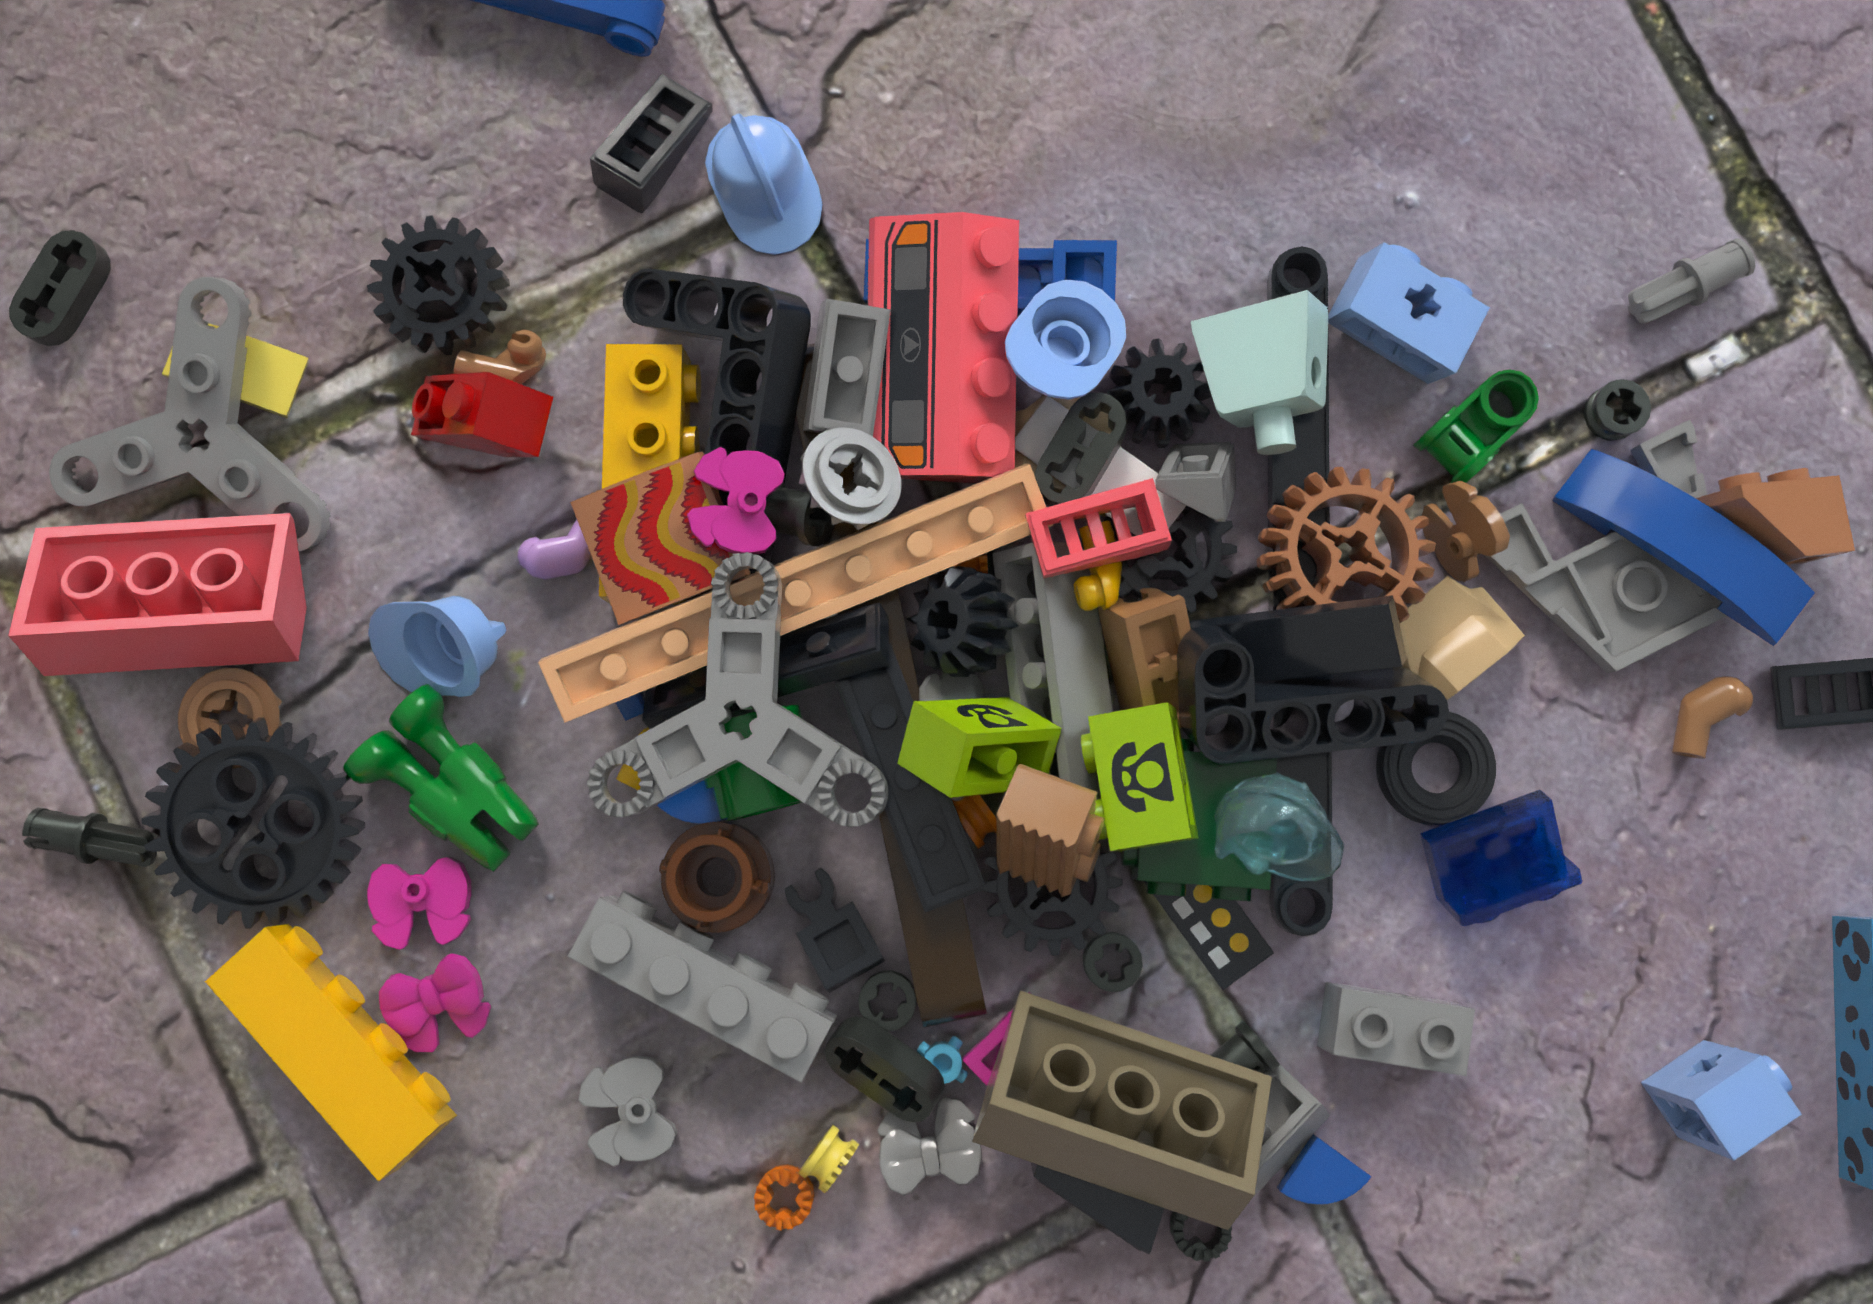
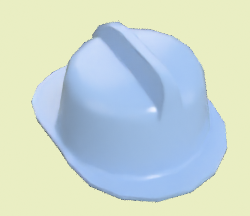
[705,113,823,255]
[1005,280,1126,400]
[368,596,507,697]

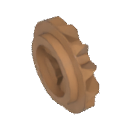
[178,668,282,769]

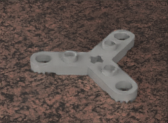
[49,277,331,552]
[587,552,888,827]

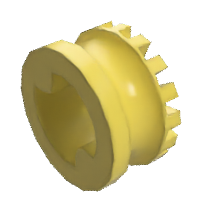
[798,1125,859,1193]

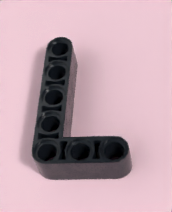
[623,268,811,595]

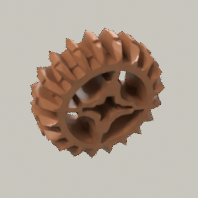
[1256,467,1436,623]

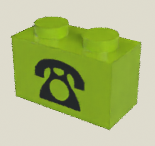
[897,697,1062,798]
[1081,702,1199,851]

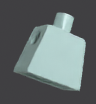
[1191,290,1329,455]

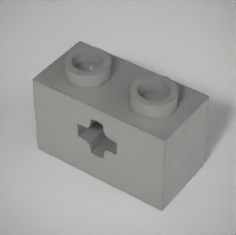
[1317,982,1475,1076]

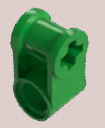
[1412,369,1539,483]

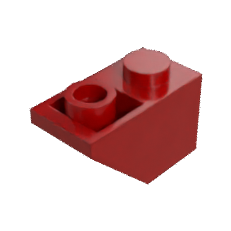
[411,372,554,457]

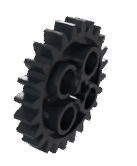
[141,717,365,929]

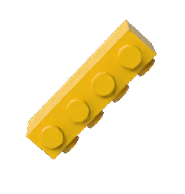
[599,344,701,605]
[205,924,457,1182]

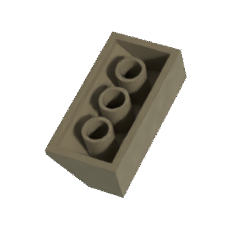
[972,990,1272,1230]

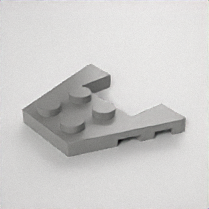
[1484,420,1727,674]

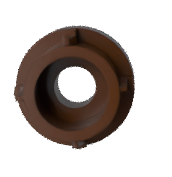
[659,822,775,933]

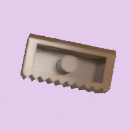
[996,764,1105,897]

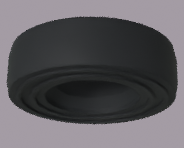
[1376,712,1496,825]

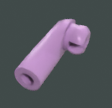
[518,519,591,580]

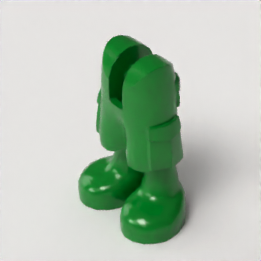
[343,684,539,872]

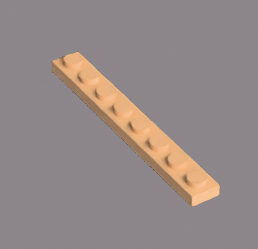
[538,464,1053,723]

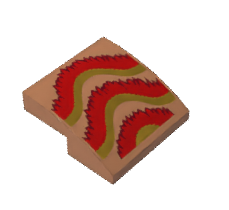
[570,452,751,625]

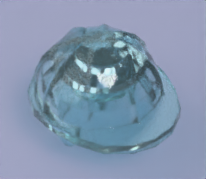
[1214,772,1344,881]

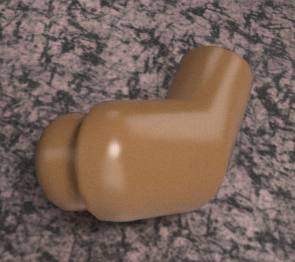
[454,330,546,384]
[1672,676,1753,759]

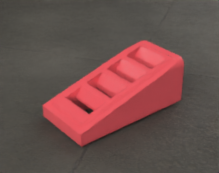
[1025,478,1172,578]

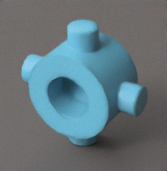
[916,1036,969,1084]

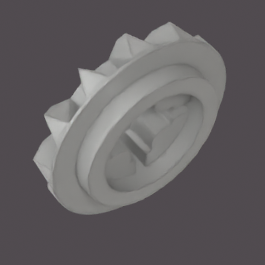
[798,427,901,530]

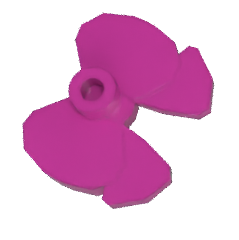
[687,447,785,554]
[367,857,472,950]
[379,953,491,1052]

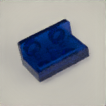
[1420,789,1583,926]

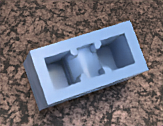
[1328,242,1490,384]
[1641,1040,1802,1160]

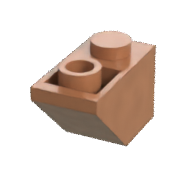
[1696,468,1855,565]

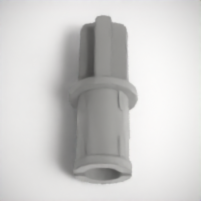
[1627,238,1755,324]

